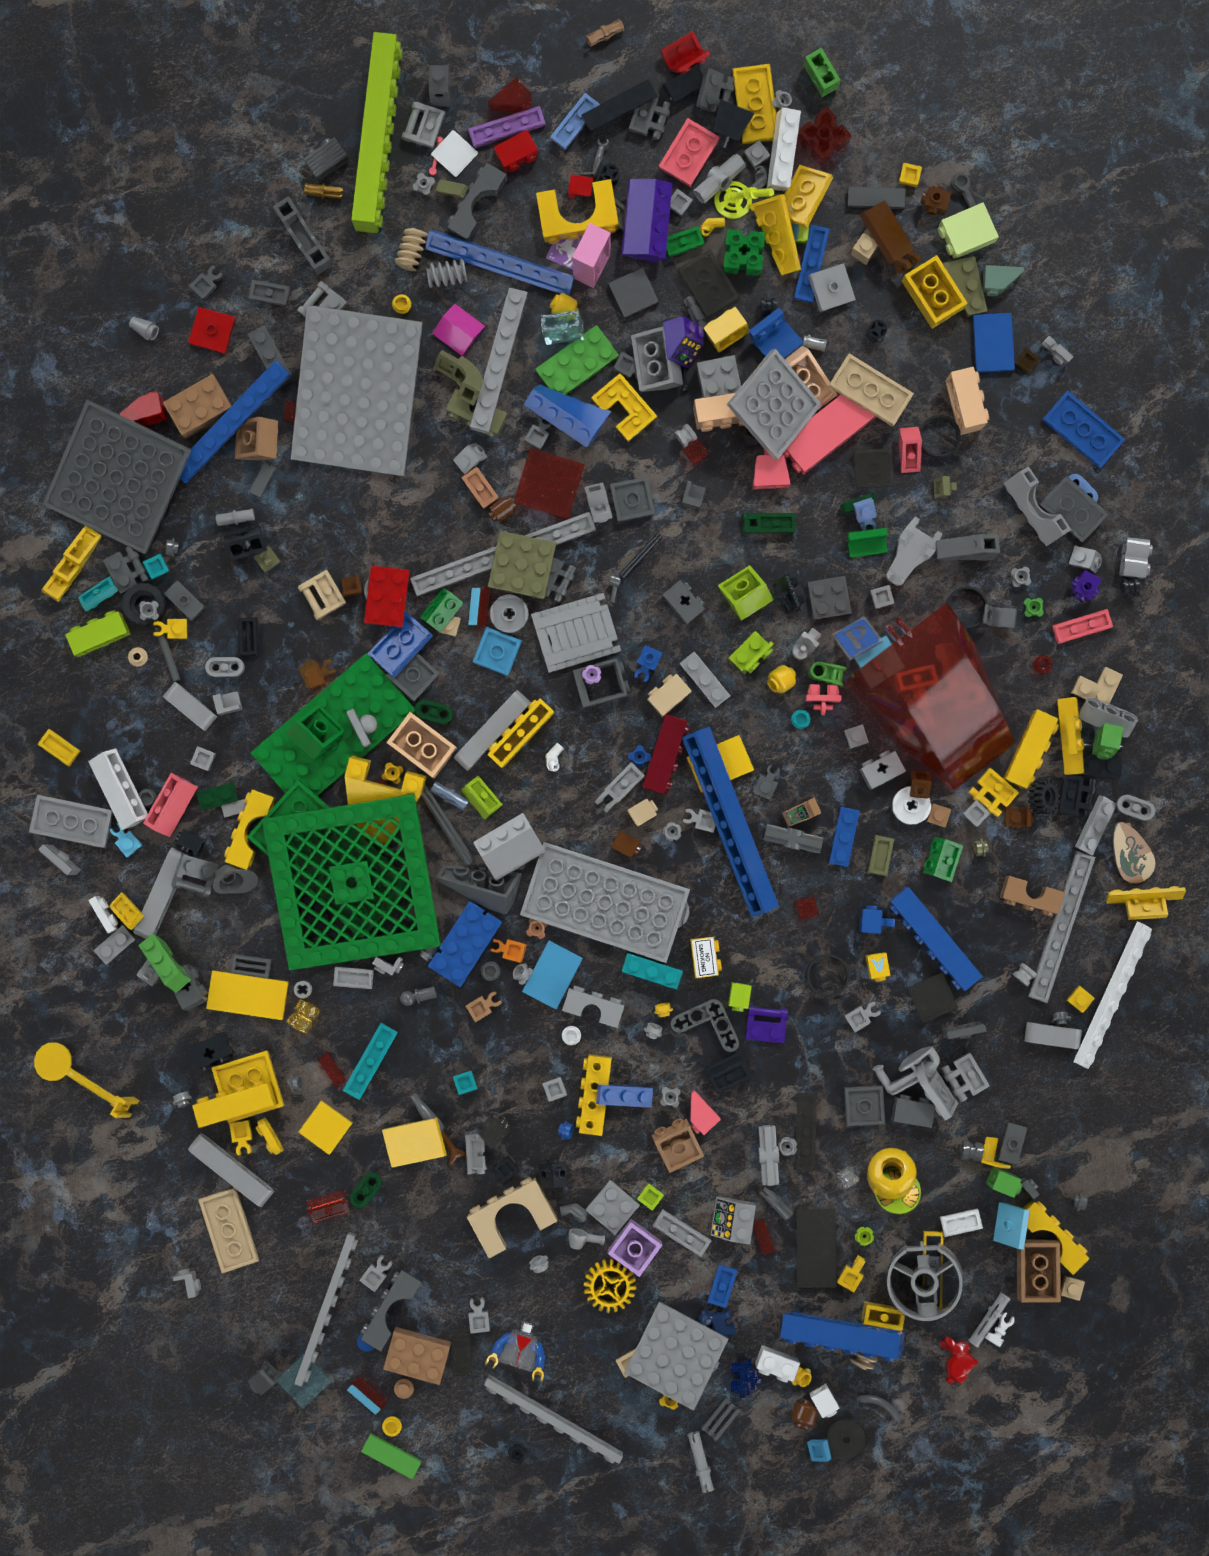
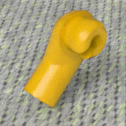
[700,218,725,237]

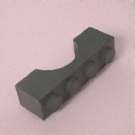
[447,163,507,242]
[273,196,333,276]
[360,1270,422,1351]

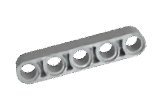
[454,690,531,771]
[133,847,190,939]
[188,1133,274,1207]

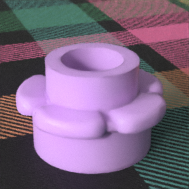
[582,665,601,684]

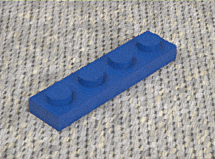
[794,224,830,304]

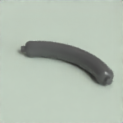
[857,1395,900,1423]

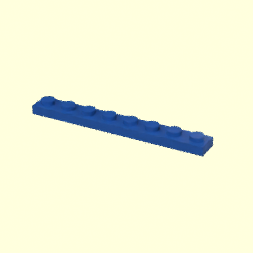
[425,229,575,295]
[180,360,291,483]

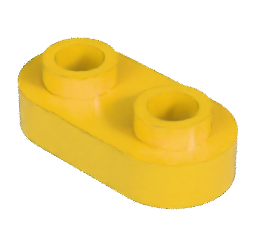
[256,1117,284,1155]

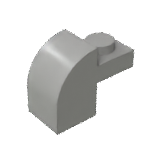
[584,482,613,523]

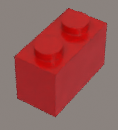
[494,130,538,173]

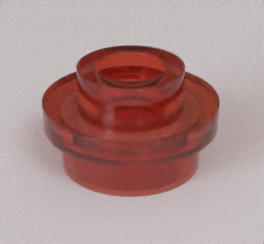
[1033,655,1053,674]

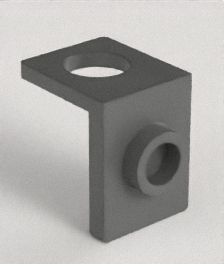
[983,604,1017,628]

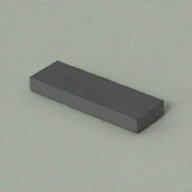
[847,187,905,209]

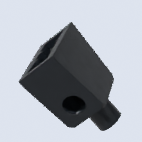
[714,99,754,149]

